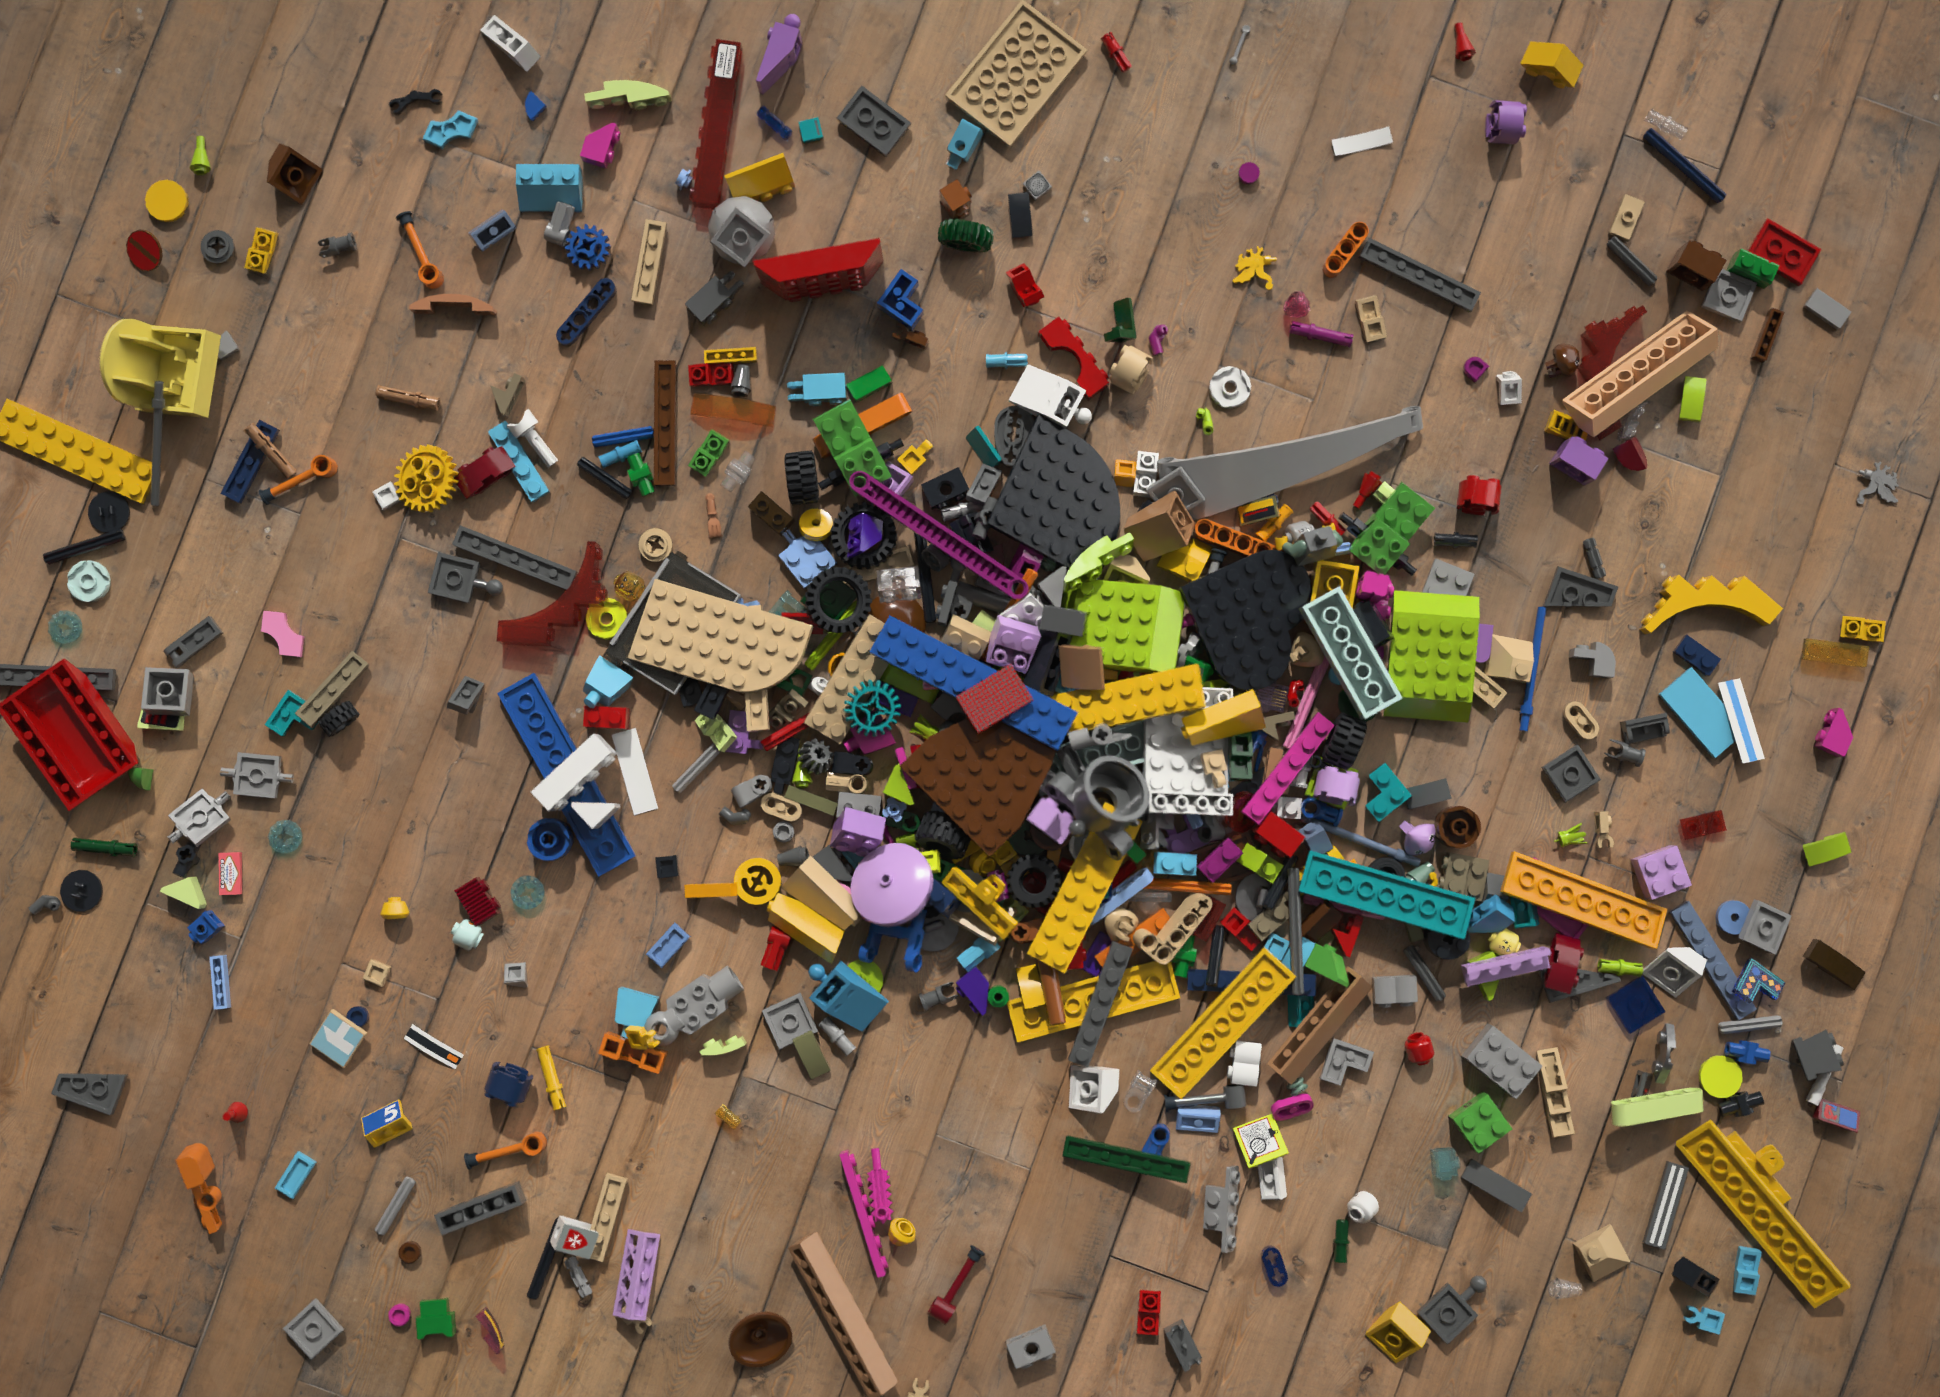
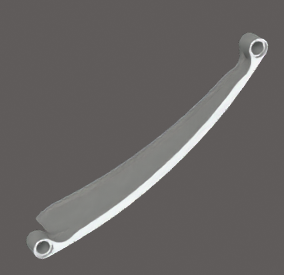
[1157,406,1423,520]

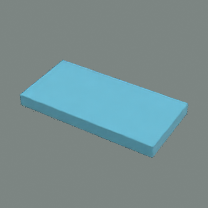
[1658,667,1736,758]

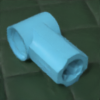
[957,937,1001,972]

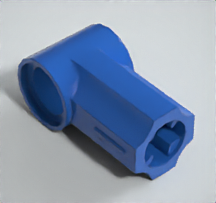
[1141,1123,1170,1155]

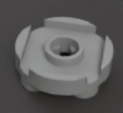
[1176,631,1205,668]

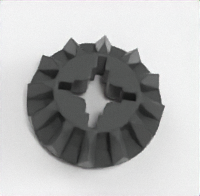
[200,230,235,264]

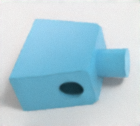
[946,118,983,170]
[583,656,633,708]
[615,986,660,1039]

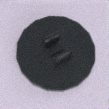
[88,491,130,533]
[60,870,103,912]

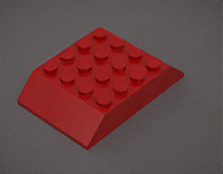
[753,238,884,302]
[0,658,138,811]

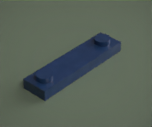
[220,420,280,504]

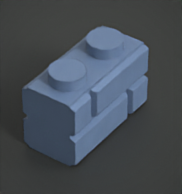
[468,210,517,252]

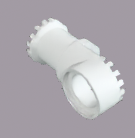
[1290,755,1313,788]

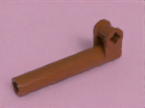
[1011,918,1066,1026]

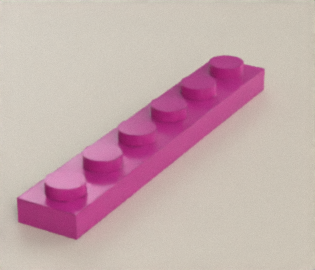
[1241,712,1335,825]
[839,1149,889,1278]

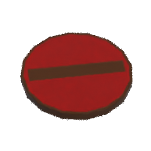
[126,229,163,271]

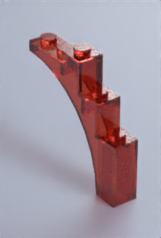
[1577,305,1647,441]
[497,541,608,647]

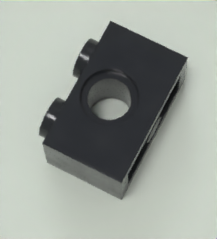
[921,467,969,511]

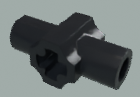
[172,839,202,878]
[1718,1091,1764,1117]

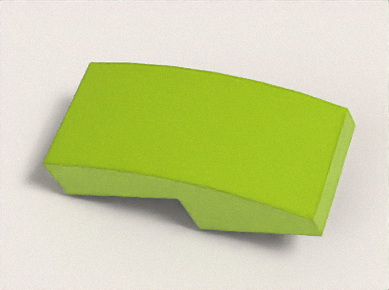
[1679,376,1707,423]
[1803,832,1852,867]

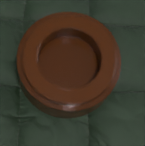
[399,1241,421,1264]

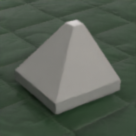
[504,962,528,988]

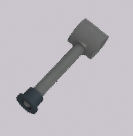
[1164,1084,1246,1112]

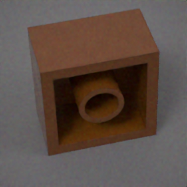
[1666,240,1727,291]

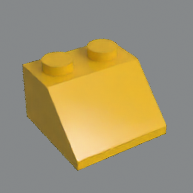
[1365,1301,1431,1363]

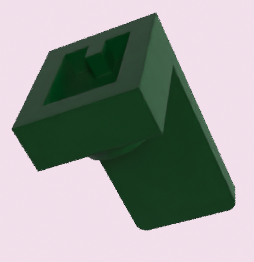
[1104,297,1137,343]

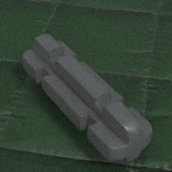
[1583,538,1606,579]

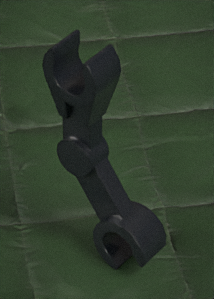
[388,89,443,115]

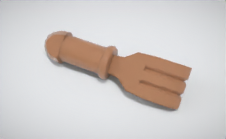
[705,493,722,538]

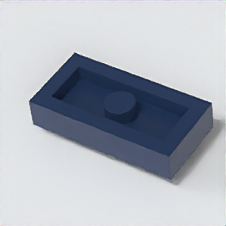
[1673,635,1721,676]

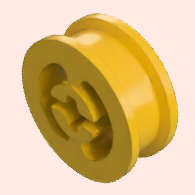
[734,858,781,905]

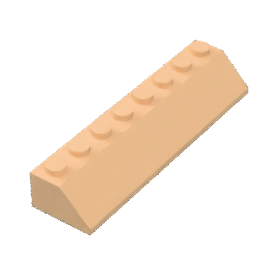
[1562,311,1718,437]

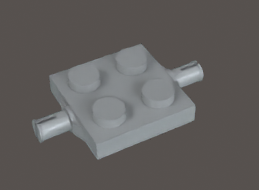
[220,752,294,798]
[167,789,231,847]

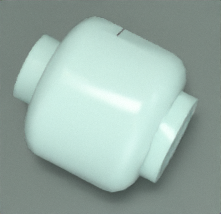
[450,919,484,951]

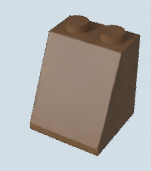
[1123,491,1195,562]

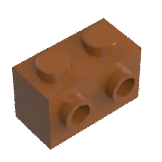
[939,179,972,220]

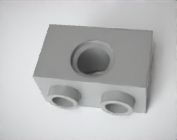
[1006,1324,1056,1369]

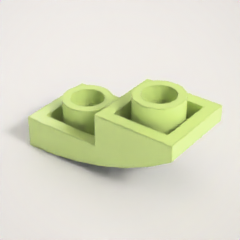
[700,1035,747,1055]

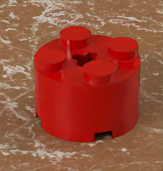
[1456,475,1502,516]

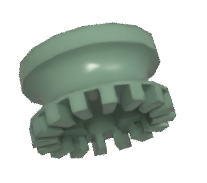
[1286,1077,1308,1096]

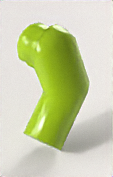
[1196,408,1214,435]

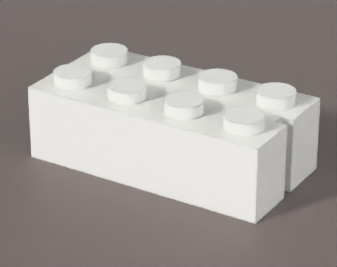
[531,734,617,811]

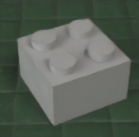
[141,667,194,716]

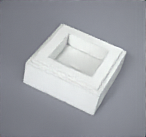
[373,481,401,510]

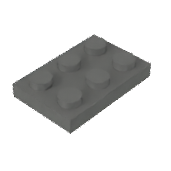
[837,86,911,157]

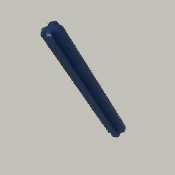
[1643,128,1726,203]

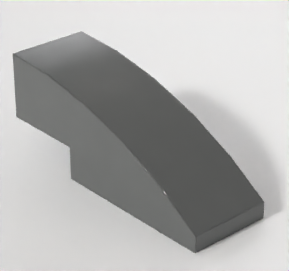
[1461,1158,1532,1212]

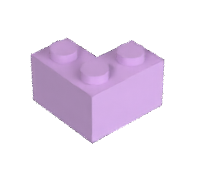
[1026,797,1074,845]

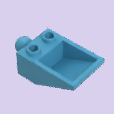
[808,960,889,1031]

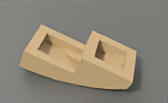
[1355,295,1387,342]

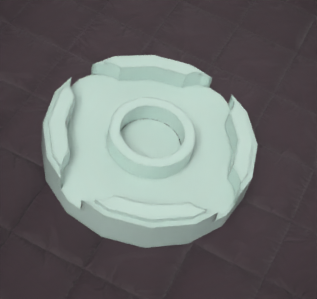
[67,560,111,602]

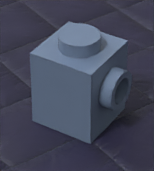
[1298,820,1333,854]

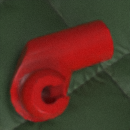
[1287,679,1304,707]

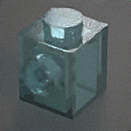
[1430,1147,1460,1180]

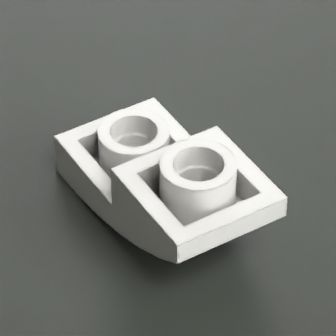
[1133,451,1159,498]

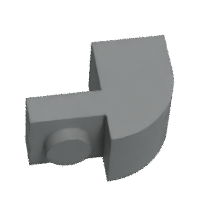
[1569,642,1616,678]

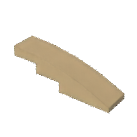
[1536,1047,1575,1138]

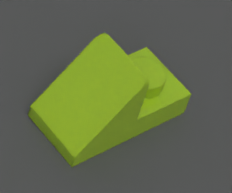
[1236,843,1284,884]

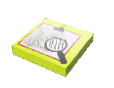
[1233,1114,1289,1169]

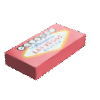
[218,852,242,895]

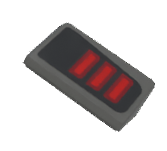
[1630,1070,1653,1098]

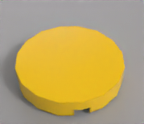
[145,180,189,222]

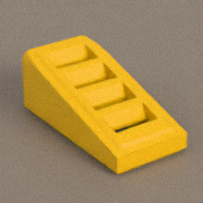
[1544,410,1588,441]

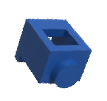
[187,910,225,943]

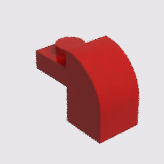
[1006,263,1044,307]

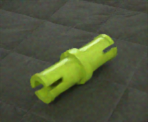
[1597,959,1643,977]

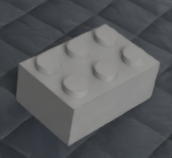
[1462,1023,1542,1099]

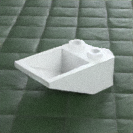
[1008,365,1092,428]

